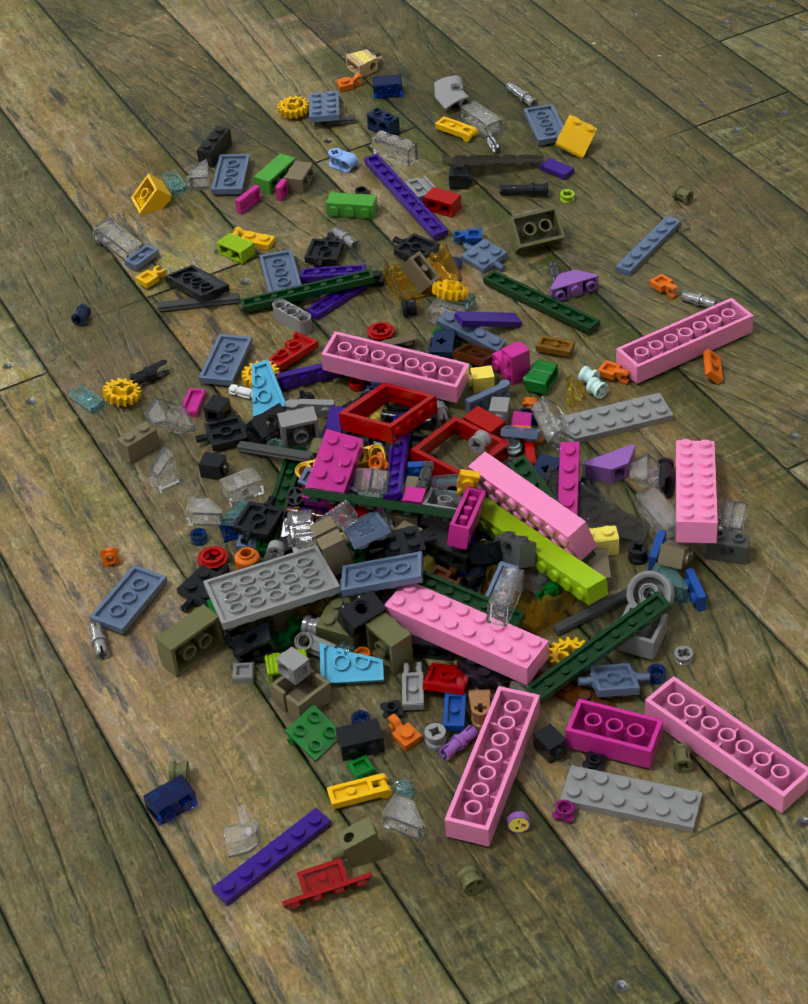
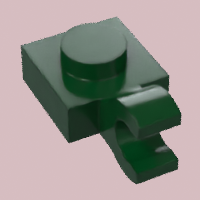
[277,623,301,653]

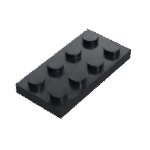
[165,265,230,302]

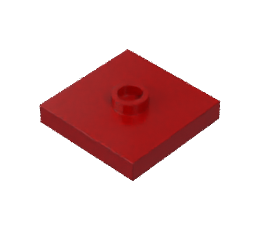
[423,663,470,695]

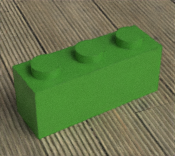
[254,153,296,195]
[326,192,378,219]

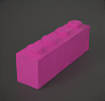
[447,487,486,550]

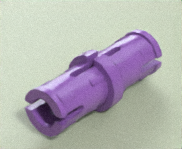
[439,725,478,761]

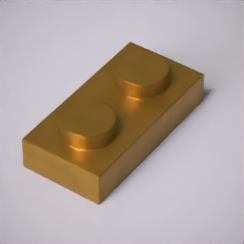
[536,335,575,357]

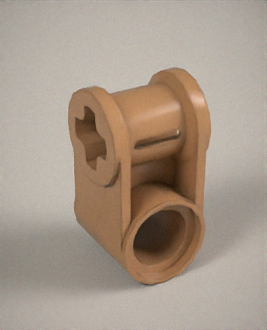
[469,689,491,729]

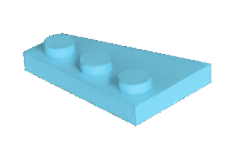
[251,359,286,418]
[320,643,384,685]

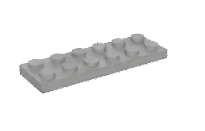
[556,393,674,443]
[560,765,703,833]

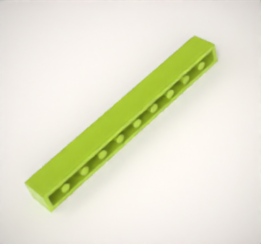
[476,497,608,605]

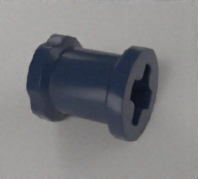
[71,304,91,326]

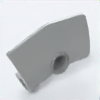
[434,75,472,110]

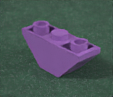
[550,270,598,301]
[583,444,635,483]

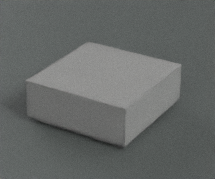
[232,662,255,684]

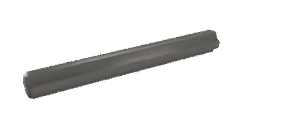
[157,293,240,312]
[237,441,315,462]
[553,588,628,635]

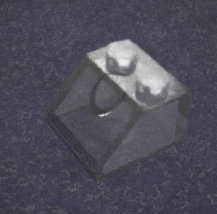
[144,397,196,434]

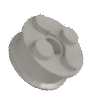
[627,571,675,606]

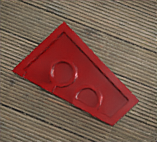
[269,332,319,371]

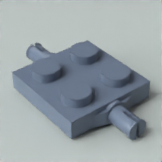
[461,239,508,274]
[577,663,650,698]

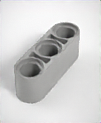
[272,299,313,335]

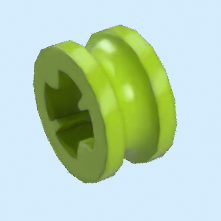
[560,189,575,203]

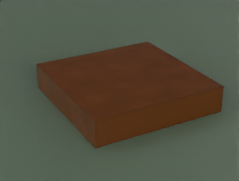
[452,343,497,367]

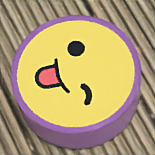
[507,811,530,833]

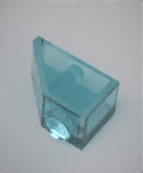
[647,563,688,603]

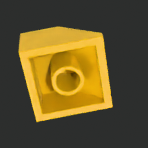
[555,114,597,159]
[131,173,172,215]

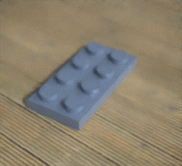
[309,90,340,123]
[524,104,563,146]
[211,154,251,195]
[259,250,301,292]
[199,334,253,386]
[341,510,391,550]
[341,551,424,597]
[89,565,168,635]

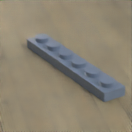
[615,216,681,277]

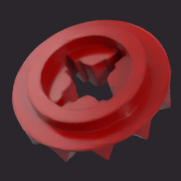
[367,322,395,342]
[197,546,229,570]

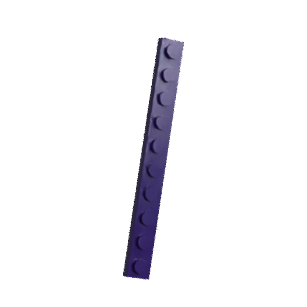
[364,153,448,240]

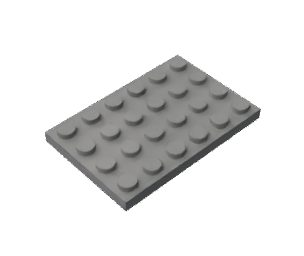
[203,545,341,630]

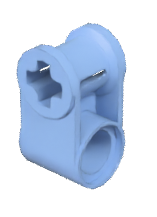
[328,148,358,173]

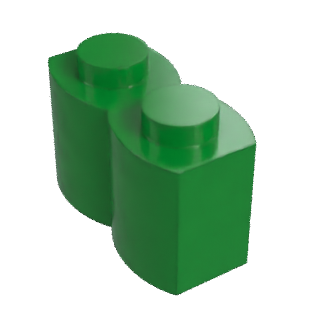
[523,360,559,395]

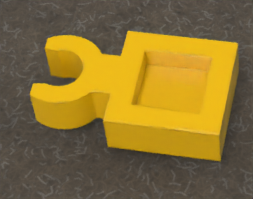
[136,265,166,289]
[457,469,480,497]

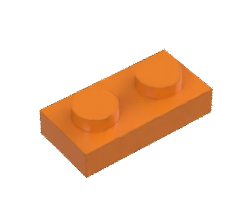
[703,348,723,384]

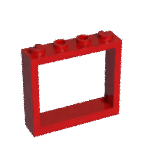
[339,382,438,444]
[410,416,510,484]

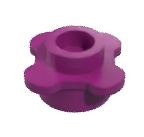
[552,800,577,823]

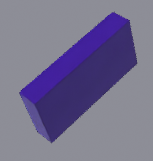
[540,158,574,180]

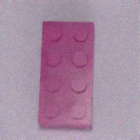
[302,429,364,511]
[565,699,663,769]

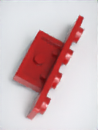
[281,858,373,909]

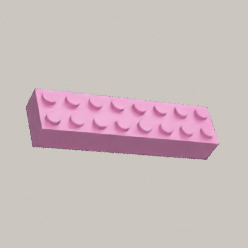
[616,298,754,384]
[321,331,469,403]
[675,439,718,543]
[468,452,597,561]
[385,584,549,685]
[644,676,808,813]
[445,686,540,847]

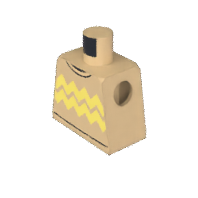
[346,49,383,79]

